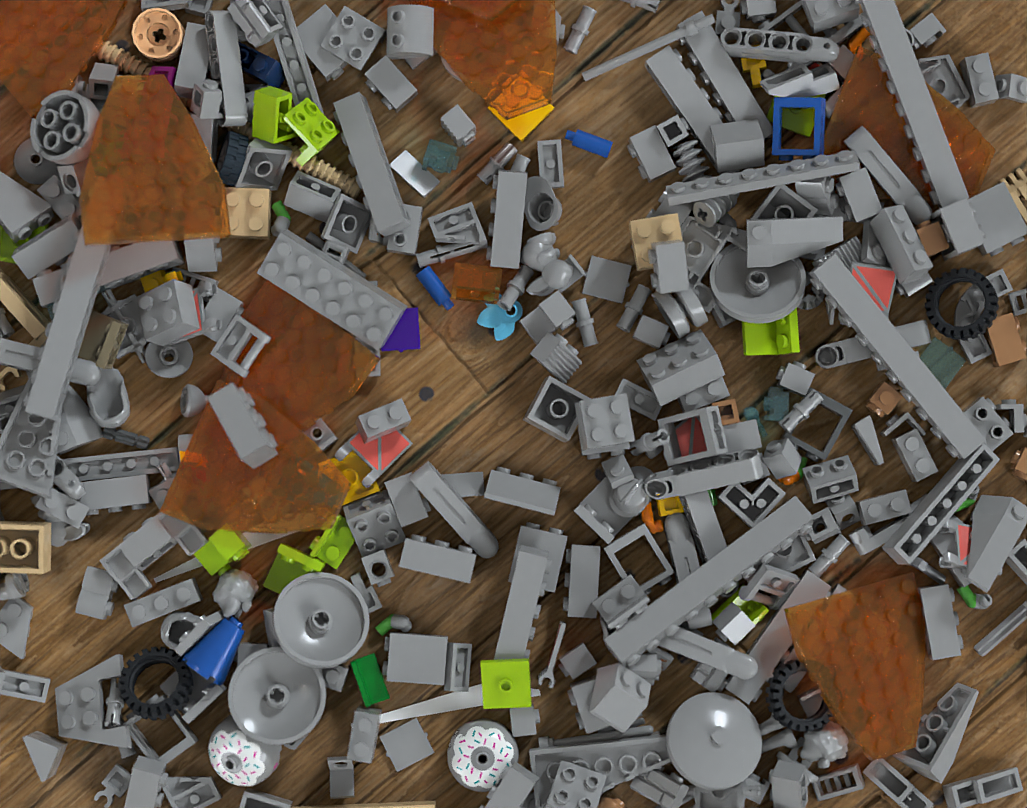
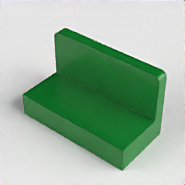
[350,652,390,708]

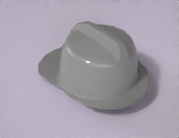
[524,176,562,231]
[609,466,653,518]

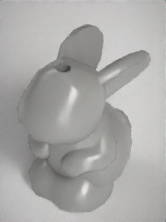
[520,232,573,296]
[30,487,90,547]

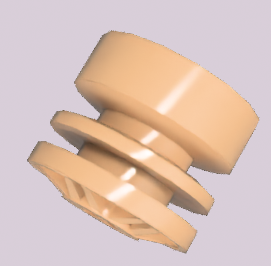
[132,8,185,63]

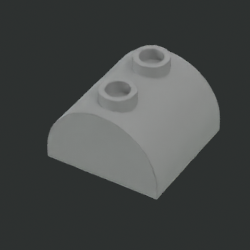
[386,5,434,60]

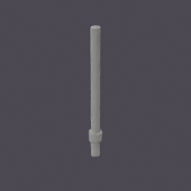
[582,14,716,81]

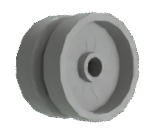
[652,286,708,339]

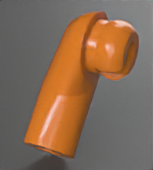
[847,27,870,61]
[641,501,664,534]

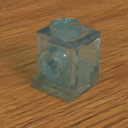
[422,139,460,173]
[762,387,789,421]

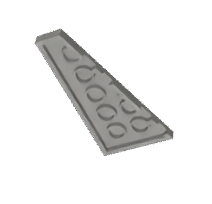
[0,373,62,499]
[529,734,672,808]

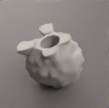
[212,569,259,618]
[800,721,849,768]

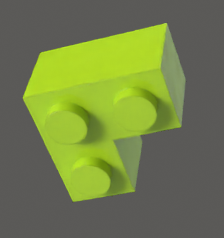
[252,86,298,144]
[194,523,252,576]

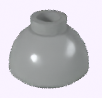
[180,384,209,417]

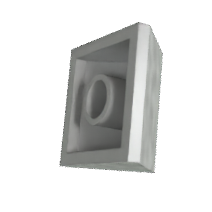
[710,118,765,173]
[234,138,292,191]
[321,193,372,254]
[23,731,68,782]

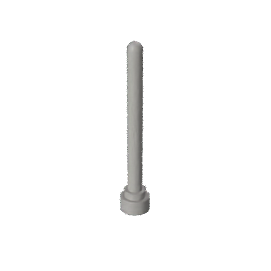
[539,725,654,748]

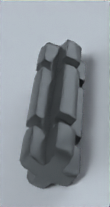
[103,428,150,450]

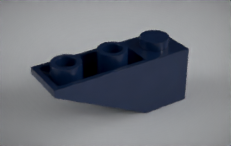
[238,41,286,89]

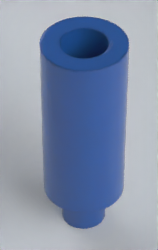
[565,129,613,158]
[416,266,455,311]

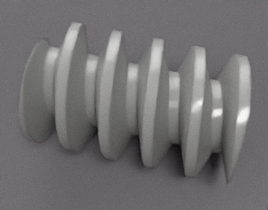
[672,139,712,183]
[692,193,739,227]

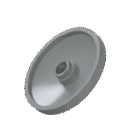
[710,243,806,323]
[272,572,369,668]
[228,647,326,745]
[666,692,762,790]

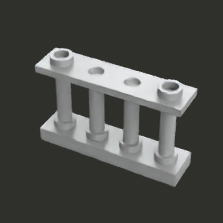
[758,0,864,70]

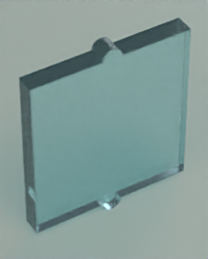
[920,337,966,389]

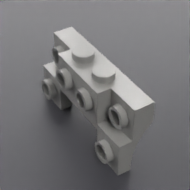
[100,501,209,601]

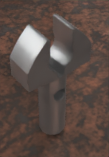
[910,556,946,584]

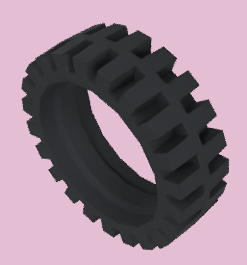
[925,268,999,341]
[119,647,194,721]
[766,659,840,731]

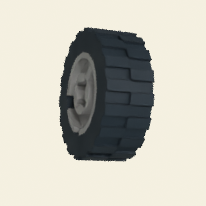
[214,131,249,187]

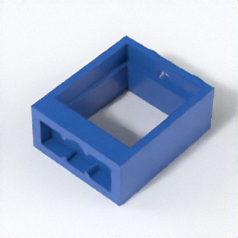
[772,97,826,161]

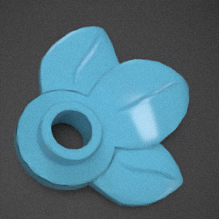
[477,293,523,341]

